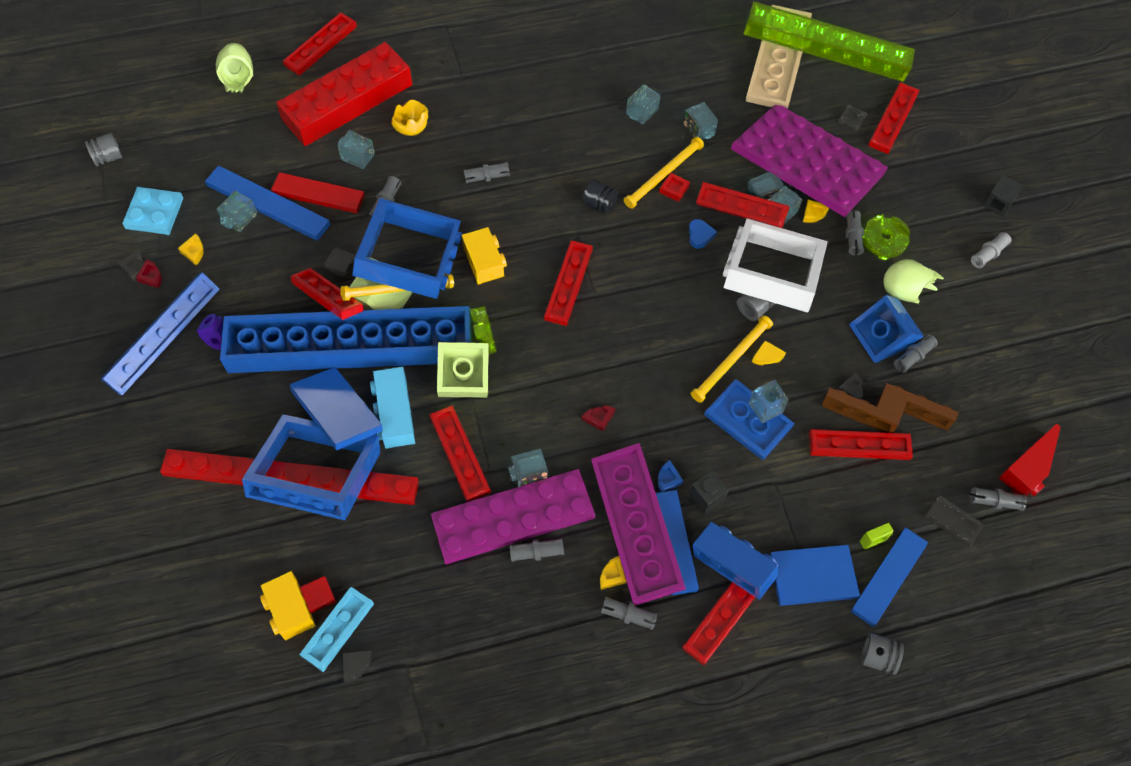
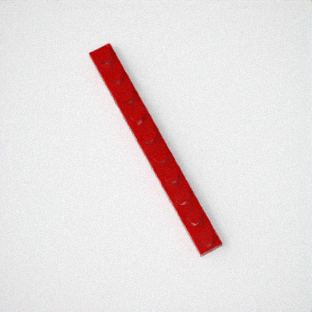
[160,449,419,505]

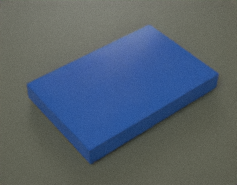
[704,379,795,460]
[770,545,860,606]

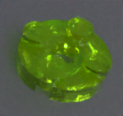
[862,215,910,260]
[470,306,497,355]

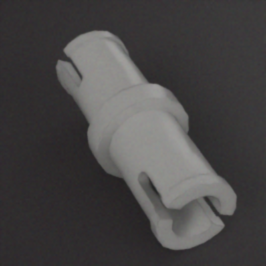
[971,232,1011,268]

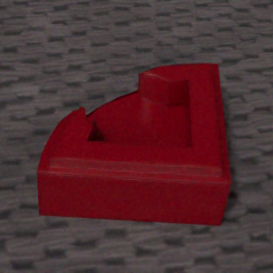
[136,259,162,289]
[582,405,616,431]

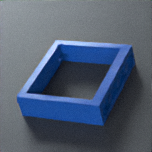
[353,198,462,299]
[242,414,380,520]

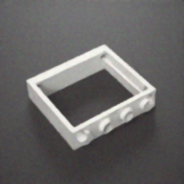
[723,219,828,312]

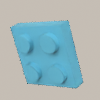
[122,187,183,235]

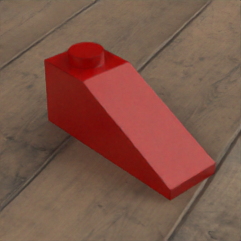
[999,424,1061,496]

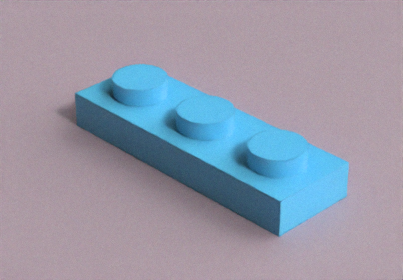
[299,587,374,672]

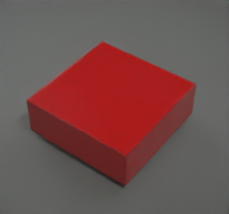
[659,173,690,202]
[300,576,336,613]

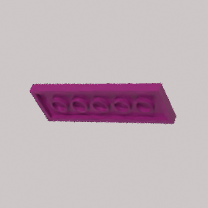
[591,443,686,605]
[431,469,595,565]

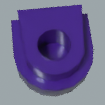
[197,314,224,350]

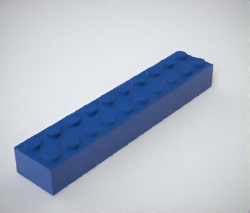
[220,306,472,373]

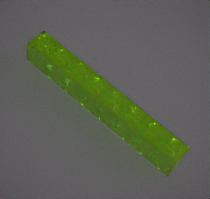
[743,1,915,82]

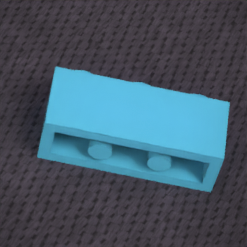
[370,367,415,448]

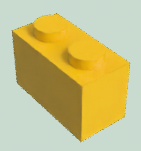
[462,227,507,284]
[260,571,316,641]

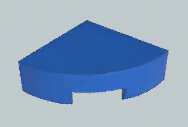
[657,460,683,492]

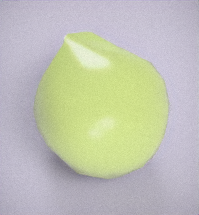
[216,43,253,93]
[883,259,944,303]

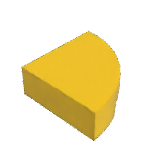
[803,200,829,223]
[178,234,204,265]
[752,341,786,365]
[600,556,627,590]

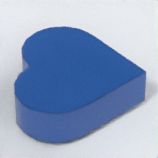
[689,219,717,249]

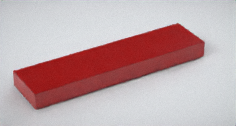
[283,12,357,76]
[868,83,920,154]
[271,172,365,214]
[696,182,790,228]
[544,240,593,326]
[291,268,363,320]
[429,405,491,503]
[809,429,913,460]
[682,582,755,666]

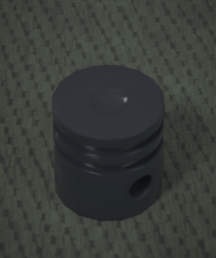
[582,179,619,215]

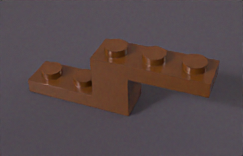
[821,383,959,433]

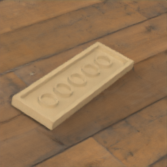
[746,5,812,109]

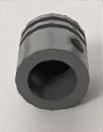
[85,132,123,167]
[737,294,776,321]
[861,633,904,675]

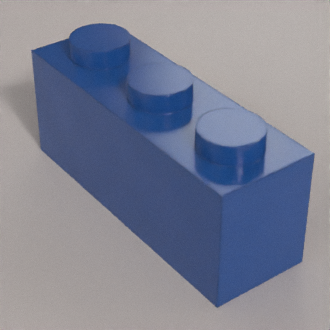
[693,522,778,600]

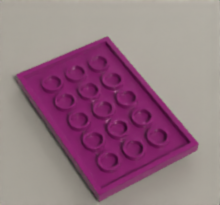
[731,105,888,217]

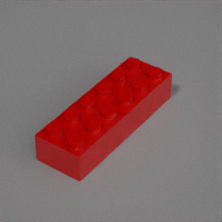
[276,42,412,146]

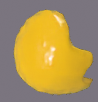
[391,100,428,136]

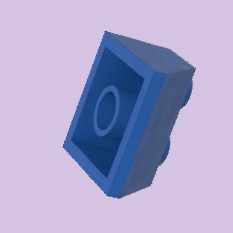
[849,295,924,363]

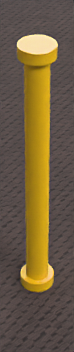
[624,137,704,209]
[341,274,454,301]
[691,315,773,403]

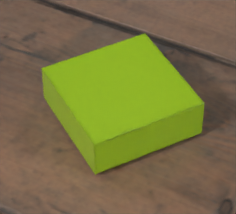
[860,523,894,549]

